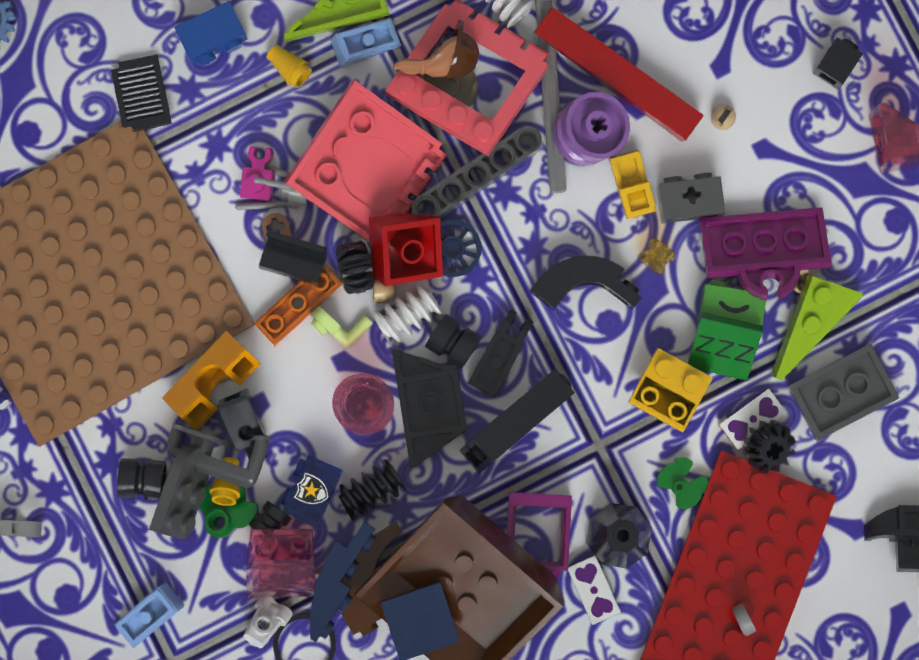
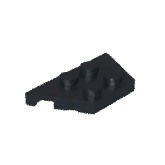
[392,349,467,468]

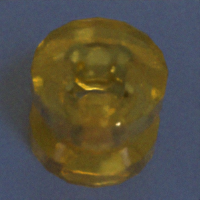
[637,238,676,276]

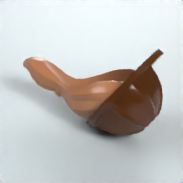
[393,19,479,80]

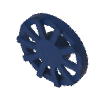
[440,220,482,278]

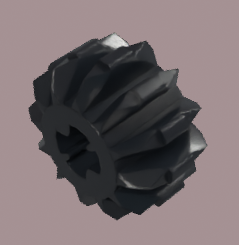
[335,241,375,294]
[742,419,796,473]

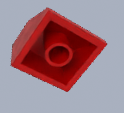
[369,213,443,286]

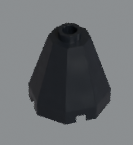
[586,503,652,569]

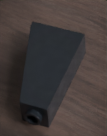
[459,369,575,474]

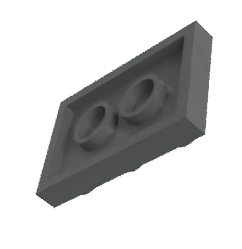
[787,343,900,441]

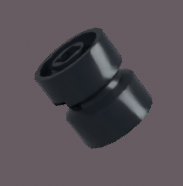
[425,314,482,370]
[117,458,167,501]

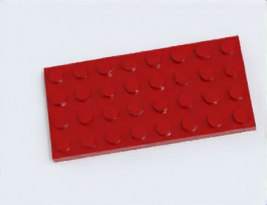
[640,451,837,660]

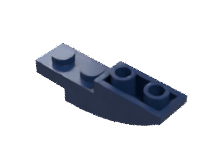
[310,521,377,642]

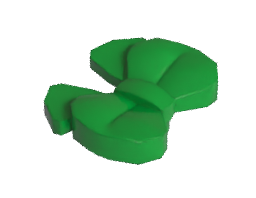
[656,457,708,510]

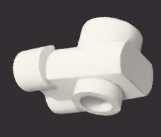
[243,594,293,648]

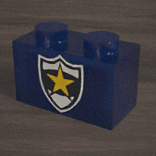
[281,455,344,527]

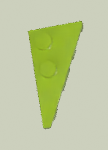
[284,0,389,43]
[771,274,863,380]

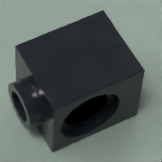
[813,37,863,90]

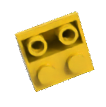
[628,348,713,433]

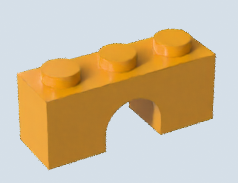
[162,331,261,431]

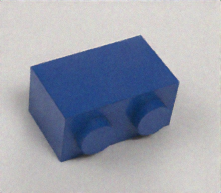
[174,1,248,66]

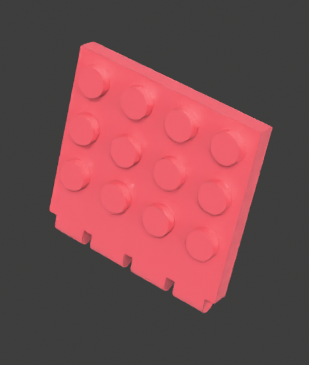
[283,80,447,244]

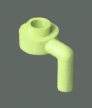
[310,306,373,348]

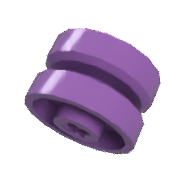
[552,92,630,166]

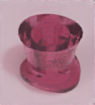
[332,374,394,435]

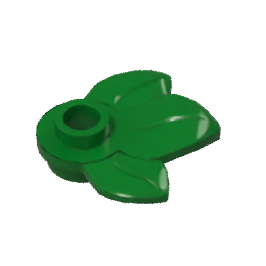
[199,486,258,538]

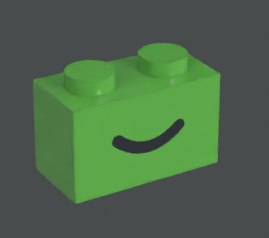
[697,280,766,326]

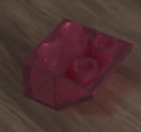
[246,529,315,598]

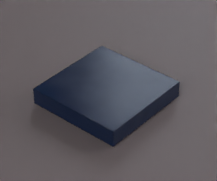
[380,581,460,660]

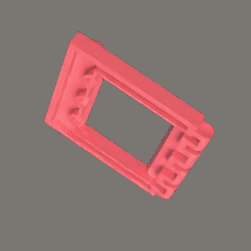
[385,0,550,157]

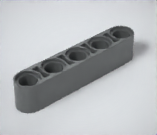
[412,126,542,219]

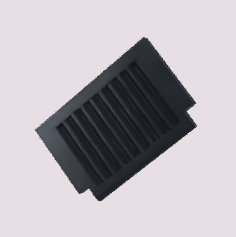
[111,54,172,132]

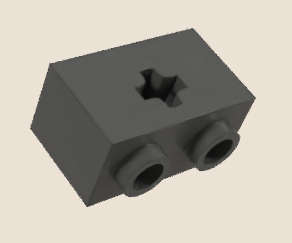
[657,172,725,224]

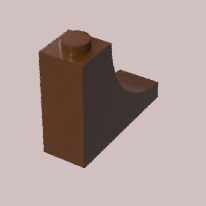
[315,522,403,636]

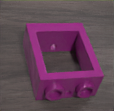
[507,492,572,577]

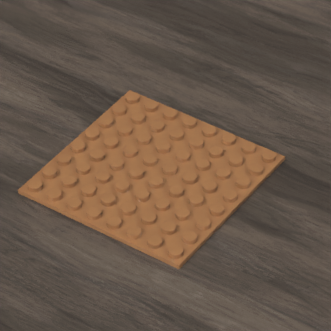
[0,121,254,447]

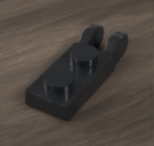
[467,309,534,398]

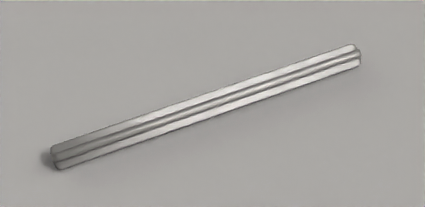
[535,0,567,194]

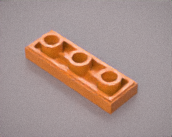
[254,265,343,346]

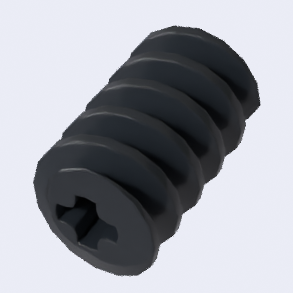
[338,459,407,522]

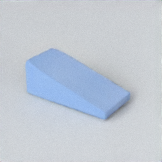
[331,17,401,68]
[114,583,184,648]

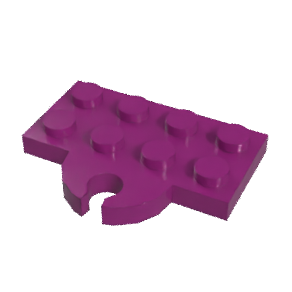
[699,207,831,301]

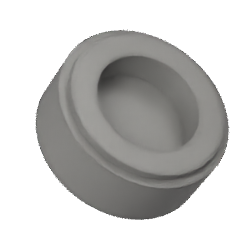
[732,603,756,636]

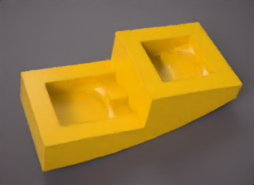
[609,150,656,219]

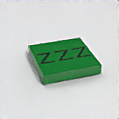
[687,312,763,381]

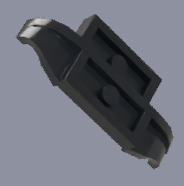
[864,505,919,572]

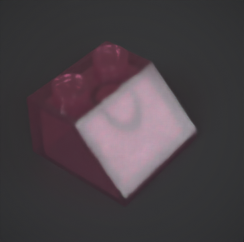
[868,103,919,174]

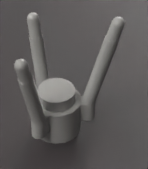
[235,162,307,210]

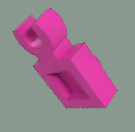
[240,146,276,201]

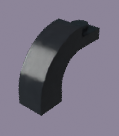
[530,256,642,311]

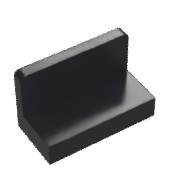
[259,230,327,286]

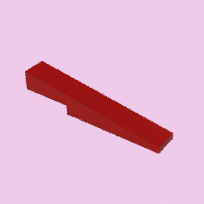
[533,7,704,141]

